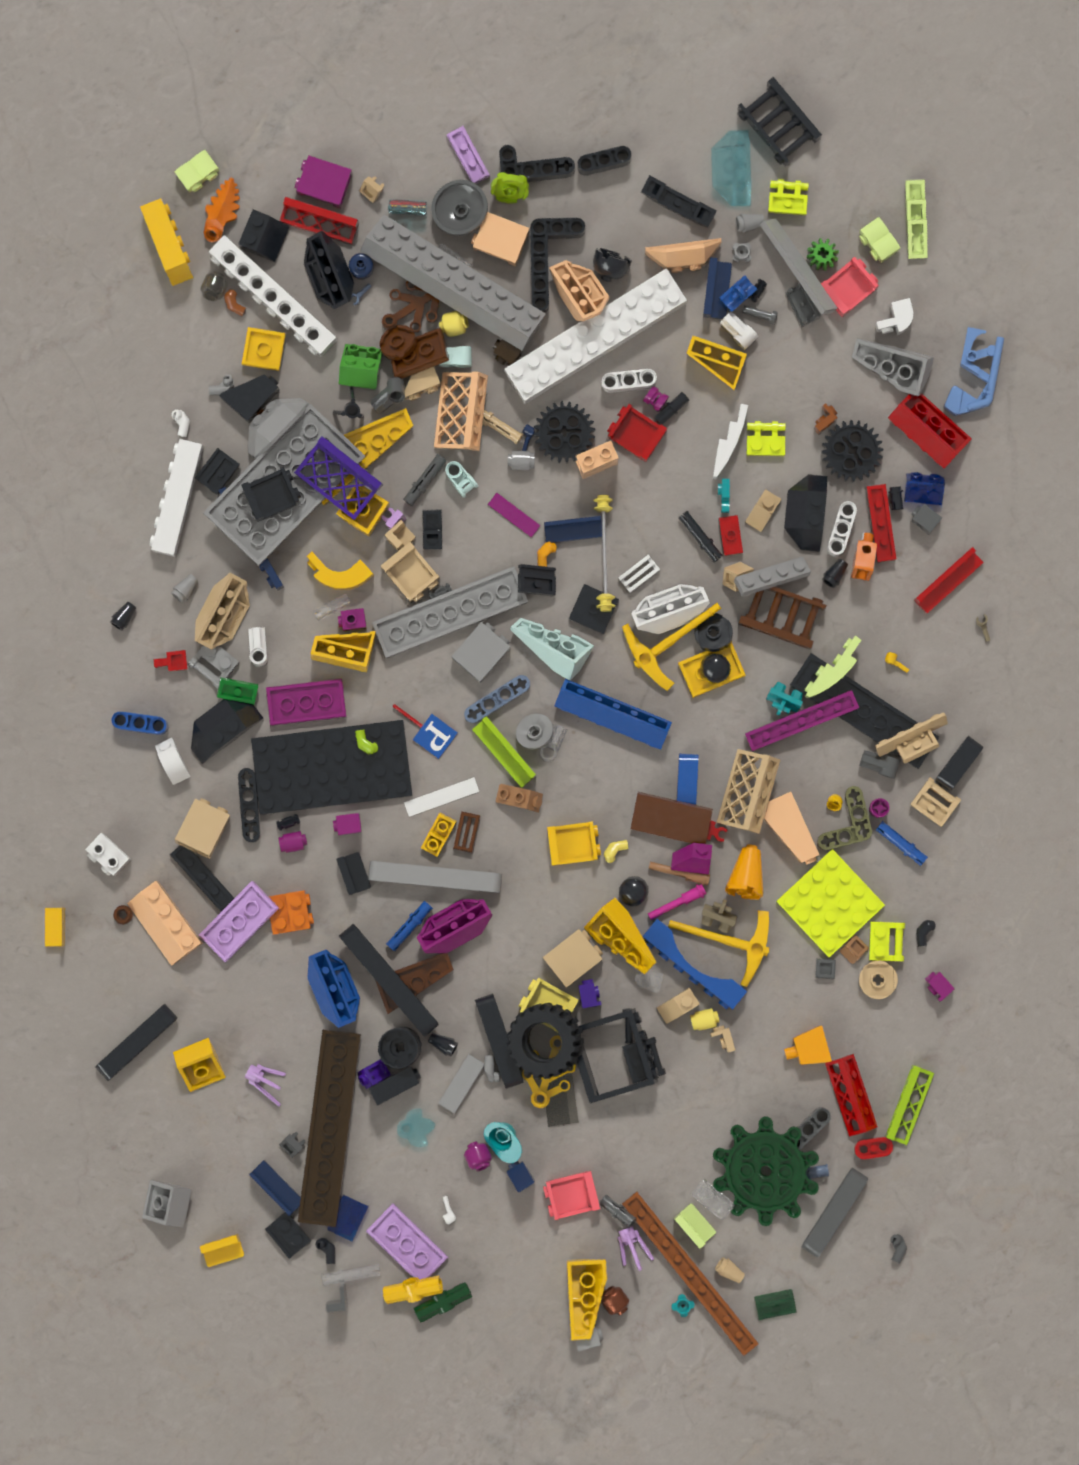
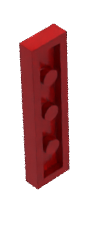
[866,484,897,563]

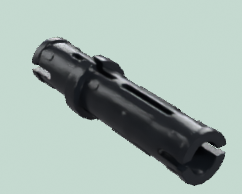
[678,511,723,563]

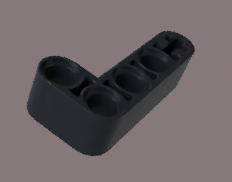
[499,145,575,182]

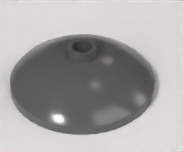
[431,180,488,236]

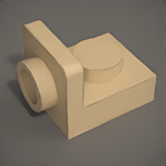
[710,1025,735,1052]

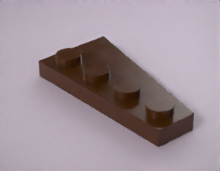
[375,953,454,1014]

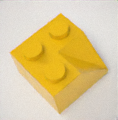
[336,483,390,537]

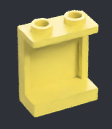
[518,978,579,1032]

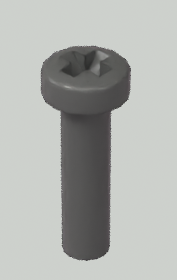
[743,306,778,324]

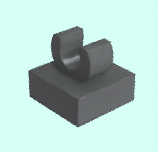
[279,1132,305,1158]

